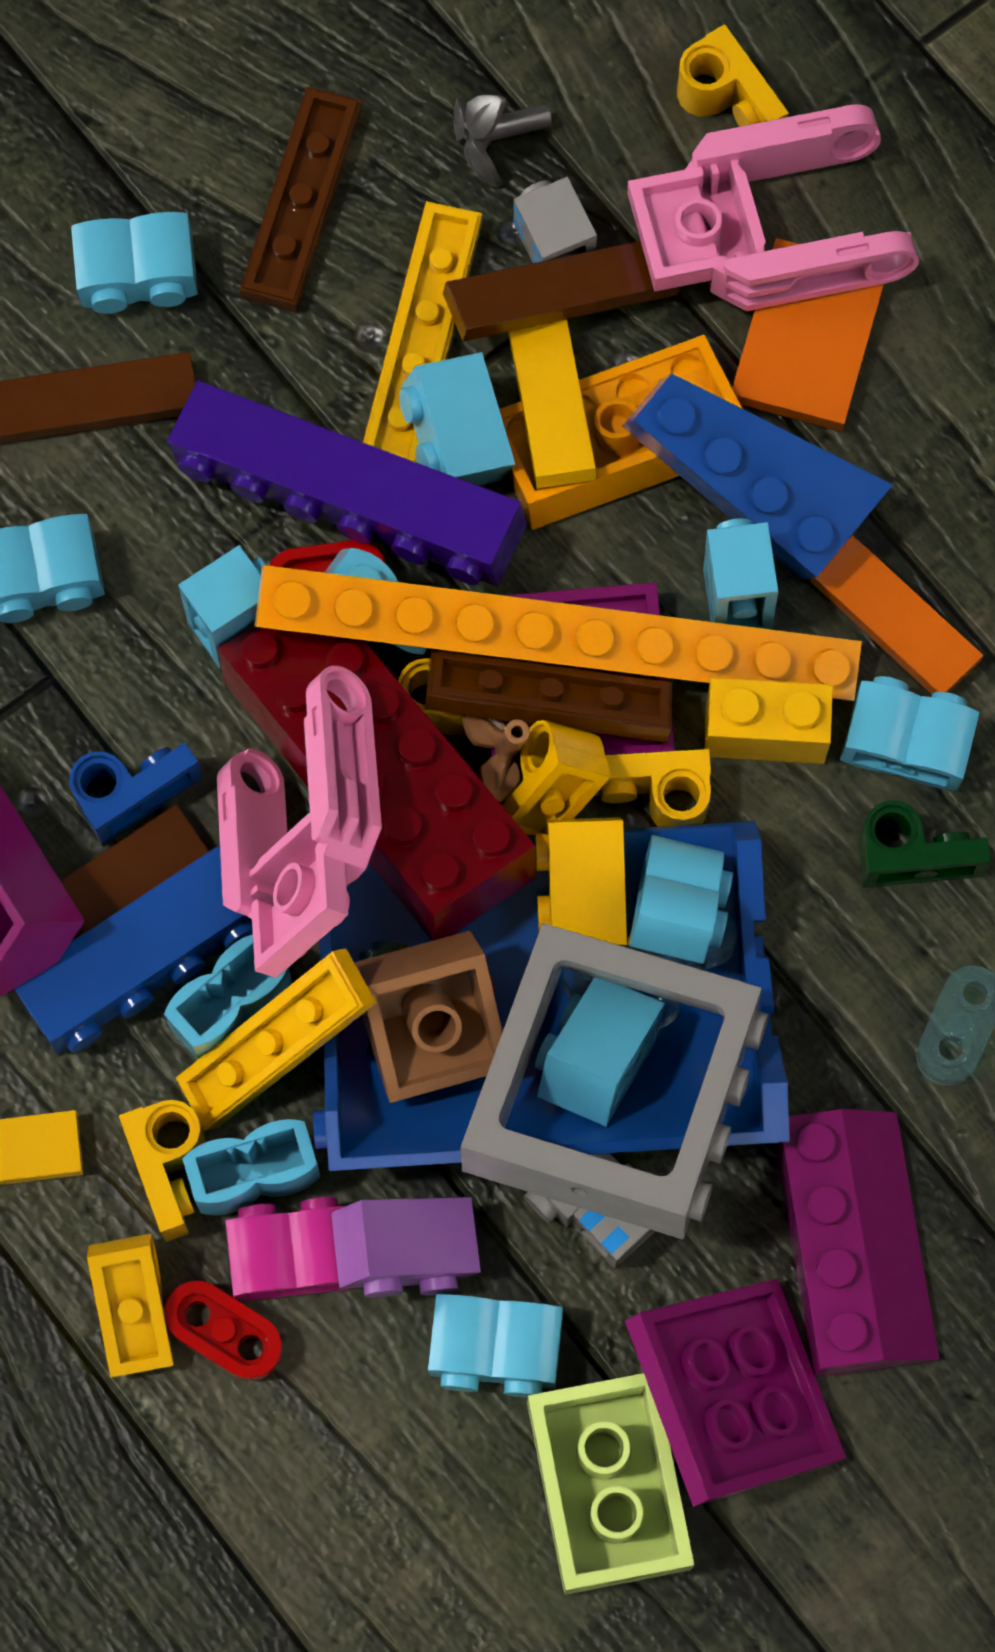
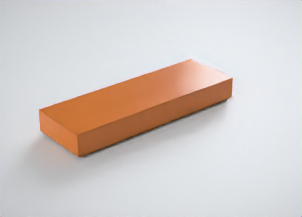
[810,535,983,694]

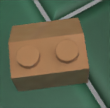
[354,931,503,1103]

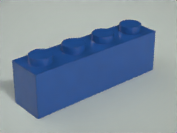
[14,846,253,1056]

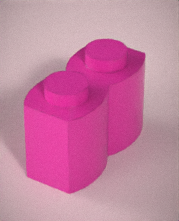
[226,1197,355,1302]

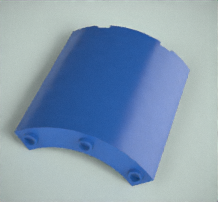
[313,821,790,1171]

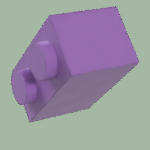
[331,1197,481,1298]

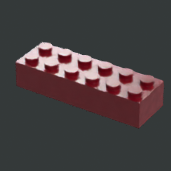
[218,625,536,941]

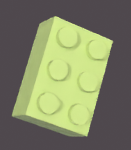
[527,1373,694,1595]

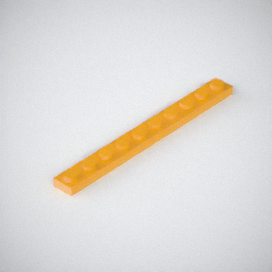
[255,565,862,701]

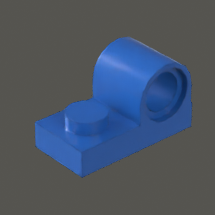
[69,742,203,846]

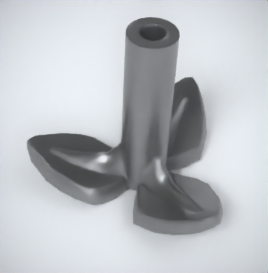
[453,95,552,187]

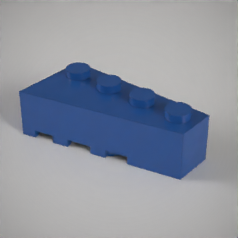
[622,374,893,580]

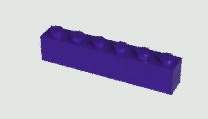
[167,380,527,587]

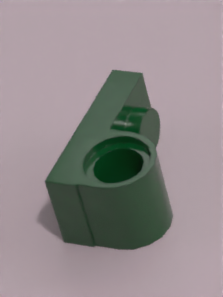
[858,800,991,888]

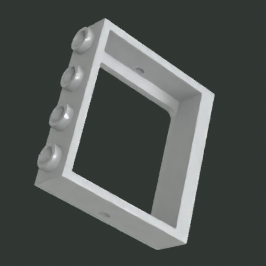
[460,923,769,1240]

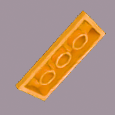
[499,335,742,530]

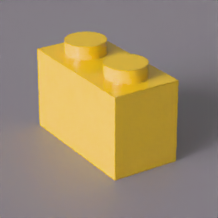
[704,678,833,764]
[535,817,627,945]

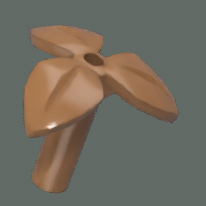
[462,715,533,802]

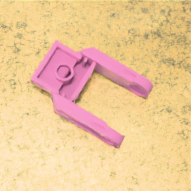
[627,104,919,311]
[217,666,382,978]

